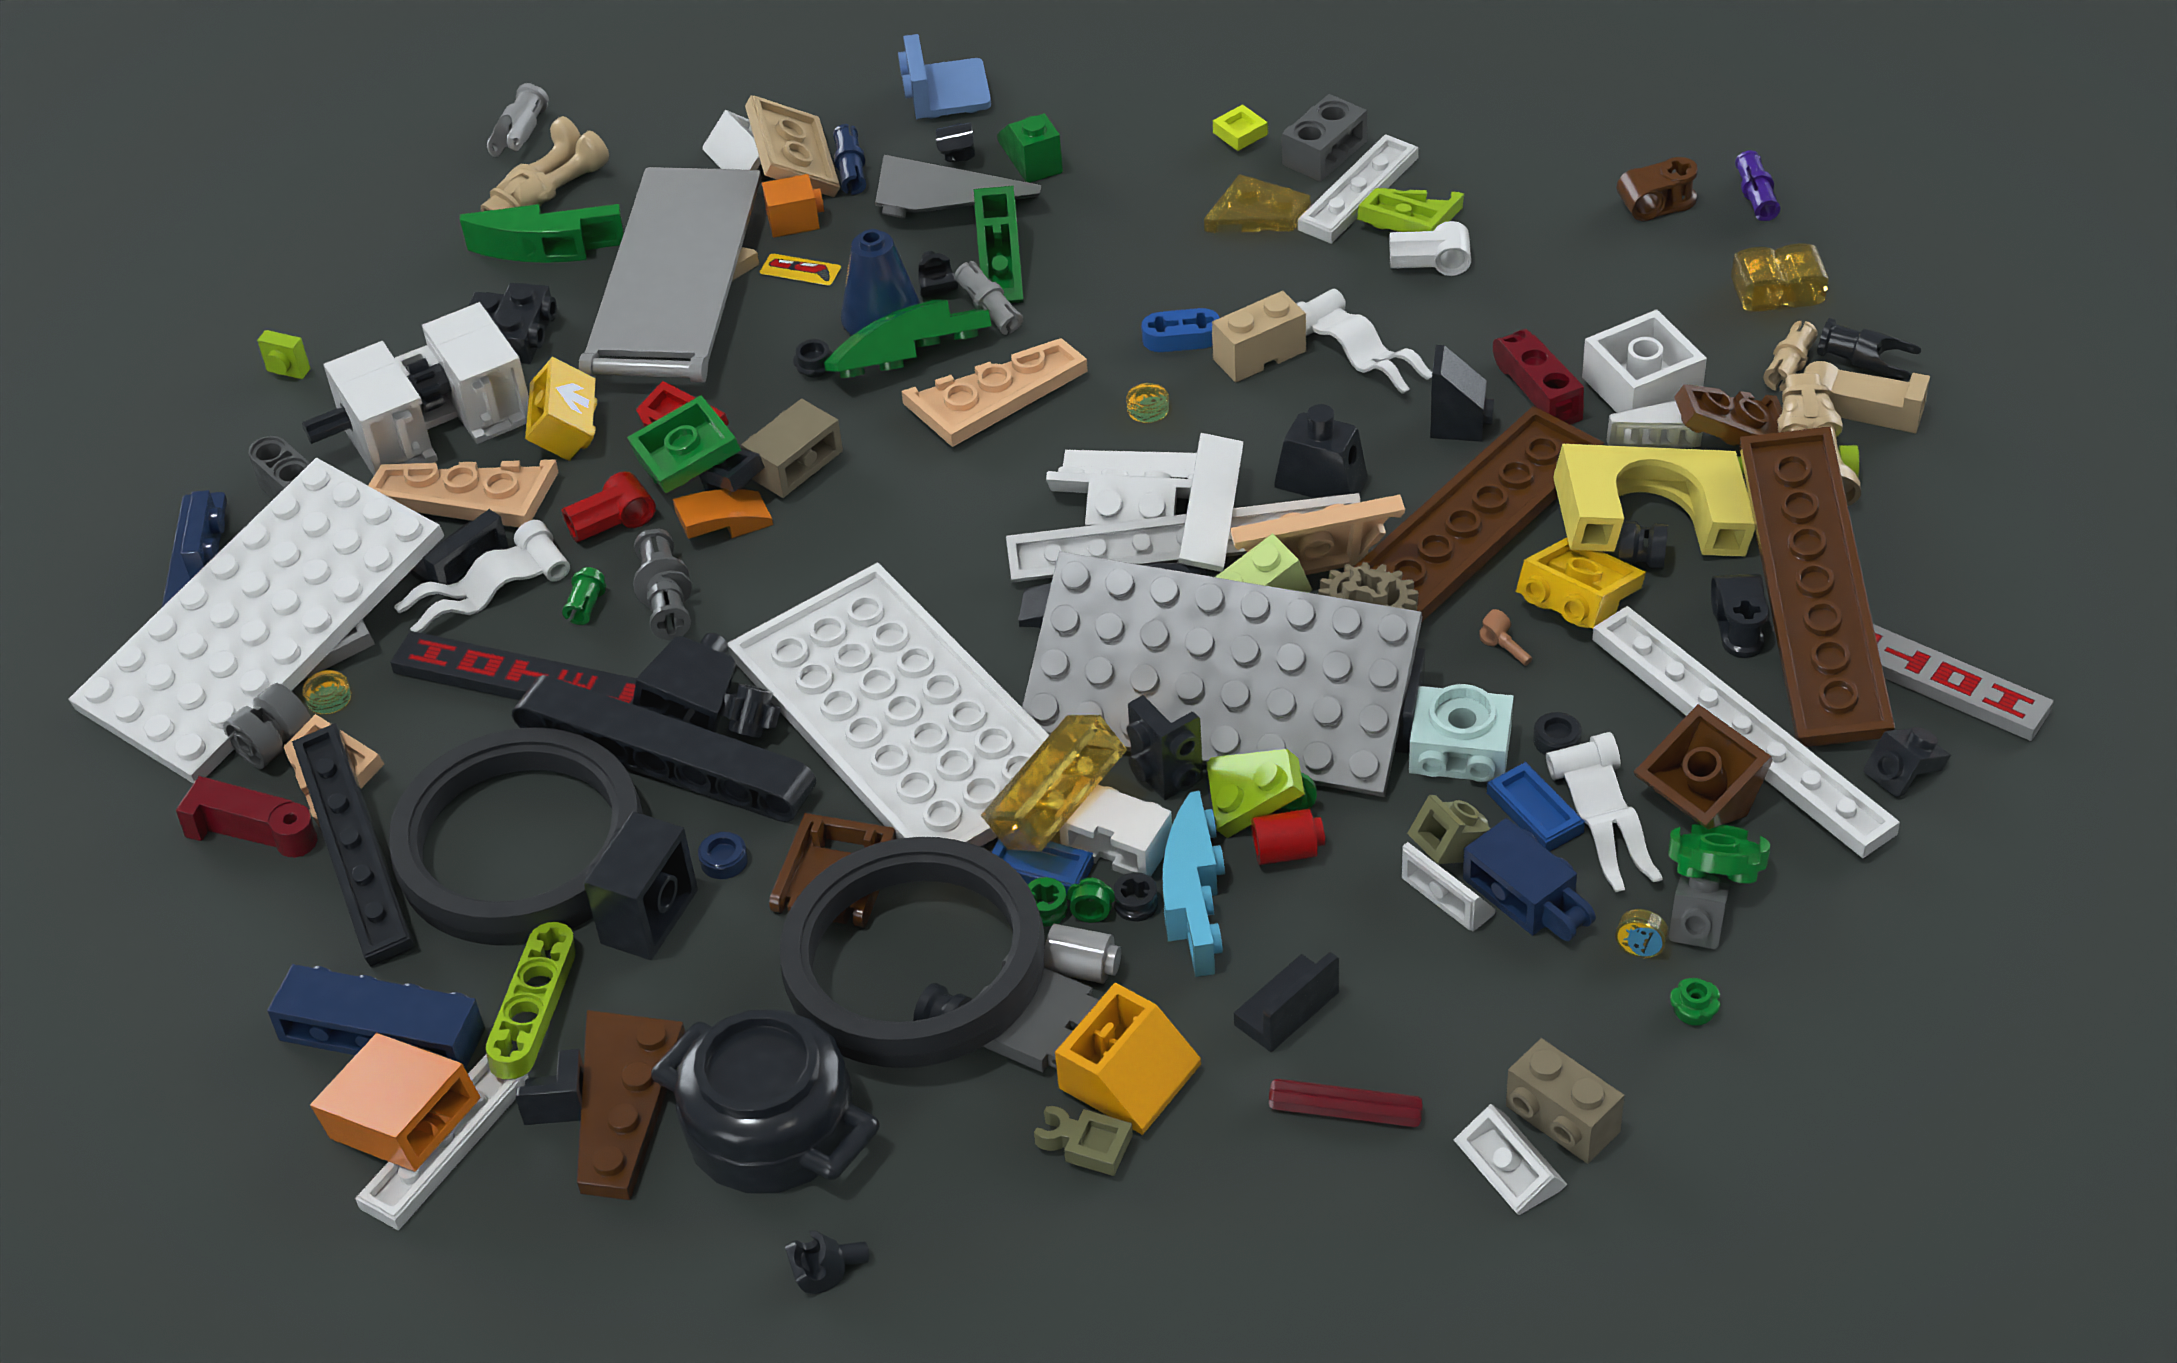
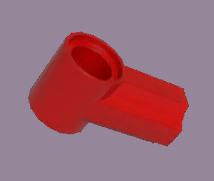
[561,471,656,543]

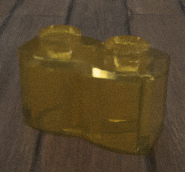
[1731,243,1829,311]

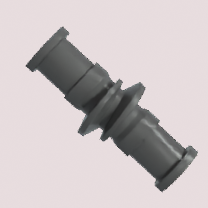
[633,528,692,640]

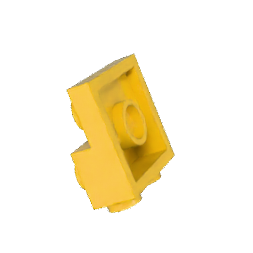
[1515,538,1646,629]

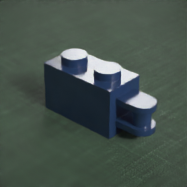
[1463,817,1596,941]

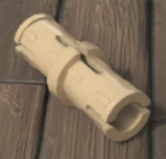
[1763,321,1818,391]

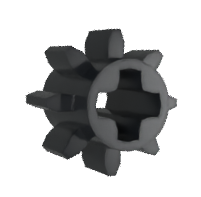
[720,684,781,738]

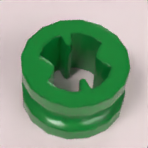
[1028,877,1068,927]

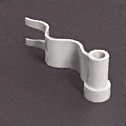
[1296,289,1432,394]
[394,520,570,633]
[1546,732,1663,892]

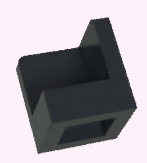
[516,1049,584,1125]

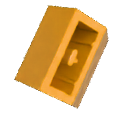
[1055,983,1201,1135]

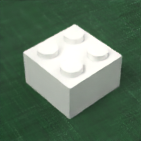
[1582,309,1707,413]

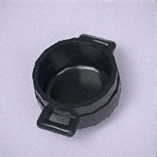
[651,1010,880,1193]

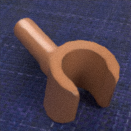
[1479,609,1532,666]

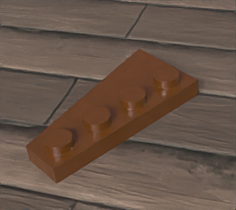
[577,1010,685,1200]

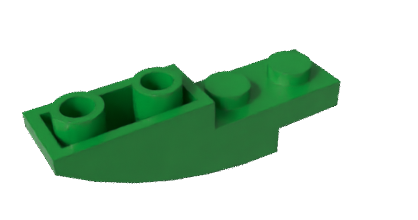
[460,204,625,263]
[824,300,992,378]

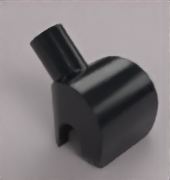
[936,122,975,162]
[918,251,958,296]
[785,1230,869,1294]

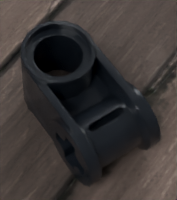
[1711,574,1768,658]

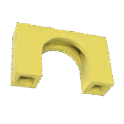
[1553,444,1755,557]

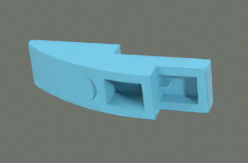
[1163,791,1225,977]

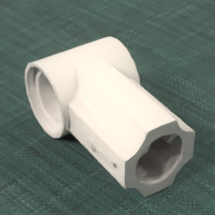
[1389,221,1471,276]

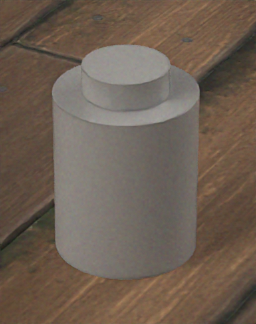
[1044,924,1121,984]

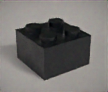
[584,812,698,961]

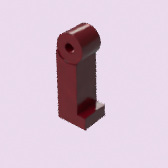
[1492,329,1584,425]
[176,776,318,858]

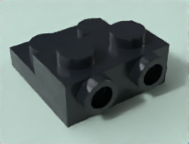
[468,283,557,364]

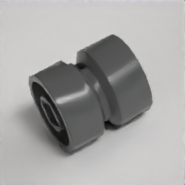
[223,683,311,769]

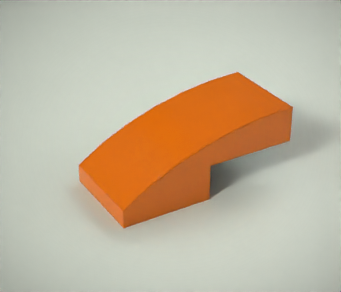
[673,489,773,539]

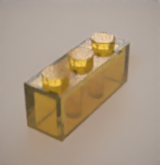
[981,715,1127,852]

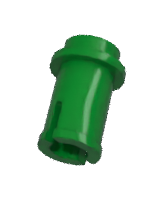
[562,567,606,625]

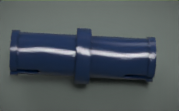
[833,124,867,195]

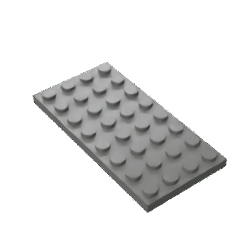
[1022,551,1422,797]

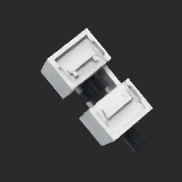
[302,302,529,476]

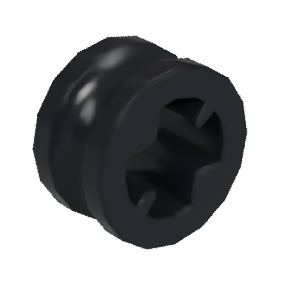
[1113,872,1158,922]

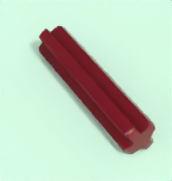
[1269,1079,1423,1127]

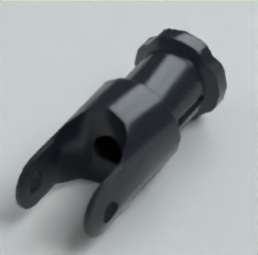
[1817,318,1922,380]

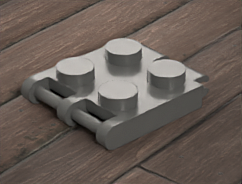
[979,954,1099,1073]

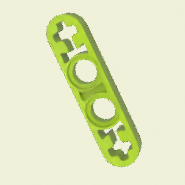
[486,922,576,1079]

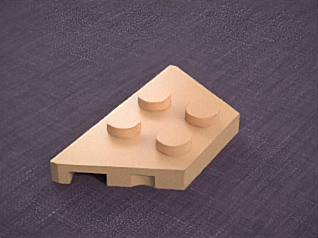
[1230,495,1405,575]

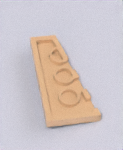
[368,459,558,527]

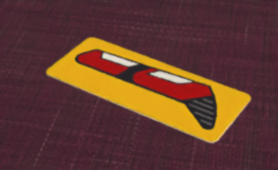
[760,254,841,286]

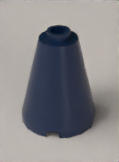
[841,229,920,337]

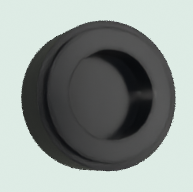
[1533,712,1582,756]

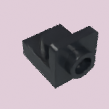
[699,448,765,492]

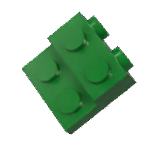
[627,395,741,493]

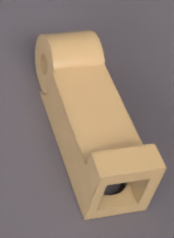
[1804,361,1930,434]

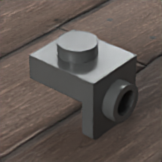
[1668,874,1730,949]

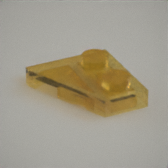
[1204,174,1311,233]

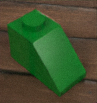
[997,113,1063,183]

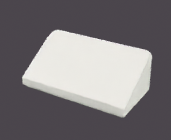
[1402,842,1496,932]
[1454,1104,1567,1215]

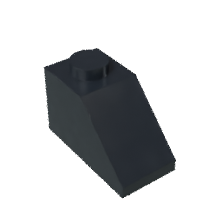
[1430,345,1494,442]

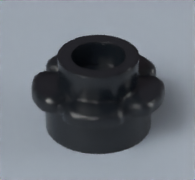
[793,339,833,377]

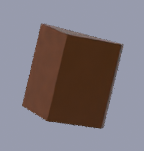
[1633,704,1773,830]

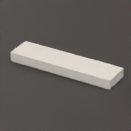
[1298,134,1418,244]
[355,1054,528,1231]

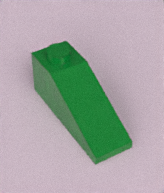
[973,186,1024,303]

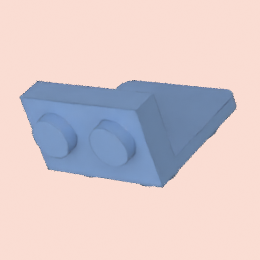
[898,34,991,119]

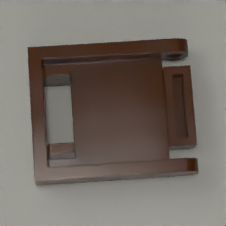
[769,813,896,927]

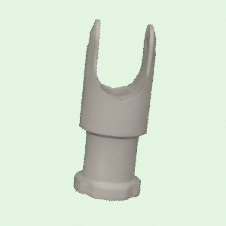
[487,83,549,157]

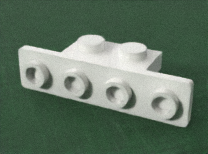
[1046,466,1193,526]

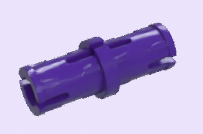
[1735,150,1781,221]

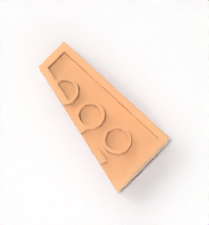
[901,338,1088,447]

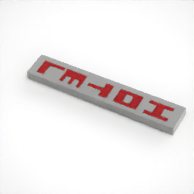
[1773,624,2054,741]

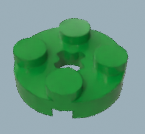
[1668,824,1770,883]

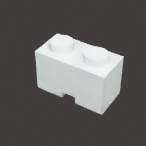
[1059,780,1172,877]

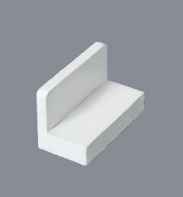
[703,110,761,170]

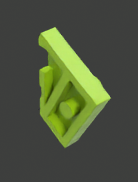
[1357,188,1464,232]
[1206,749,1305,838]

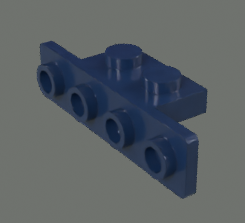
[162,490,227,607]

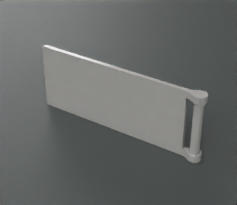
[579,167,761,383]

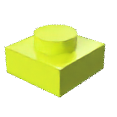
[1213,104,1268,151]

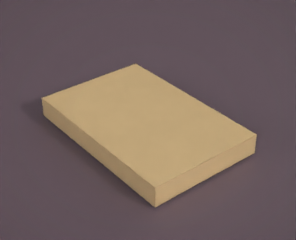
[745,95,840,197]

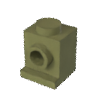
[1407,795,1490,864]

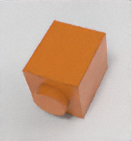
[762,174,824,238]

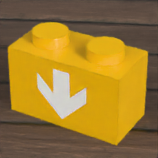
[525,357,597,461]

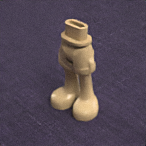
[481,116,609,211]
[1777,373,1861,506]

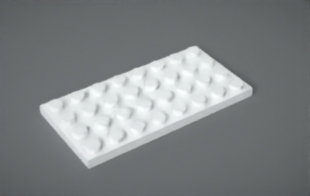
[68,458,444,784]
[728,562,1087,847]

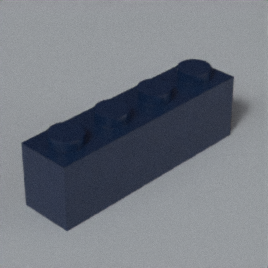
[267,964,485,1070]

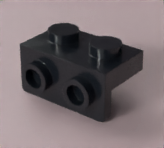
[1126,695,1203,800]

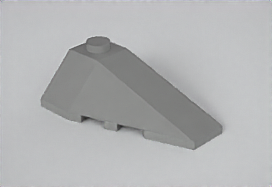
[875,155,1041,218]

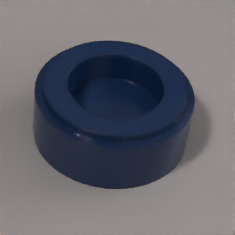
[698,832,748,879]

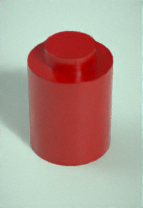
[1251,809,1325,865]

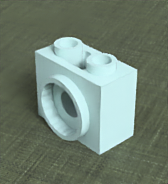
[1409,684,1513,782]

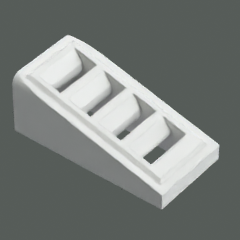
[1606,401,1703,448]

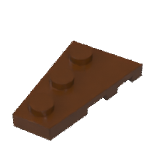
[1674,384,1782,446]

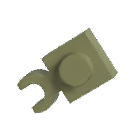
[1034,1106,1133,1176]

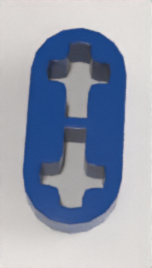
[1141,308,1220,352]

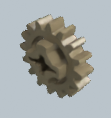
[1318,562,1419,611]

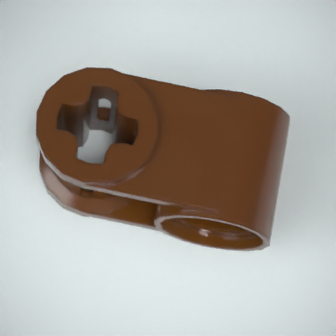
[1616,157,1698,221]

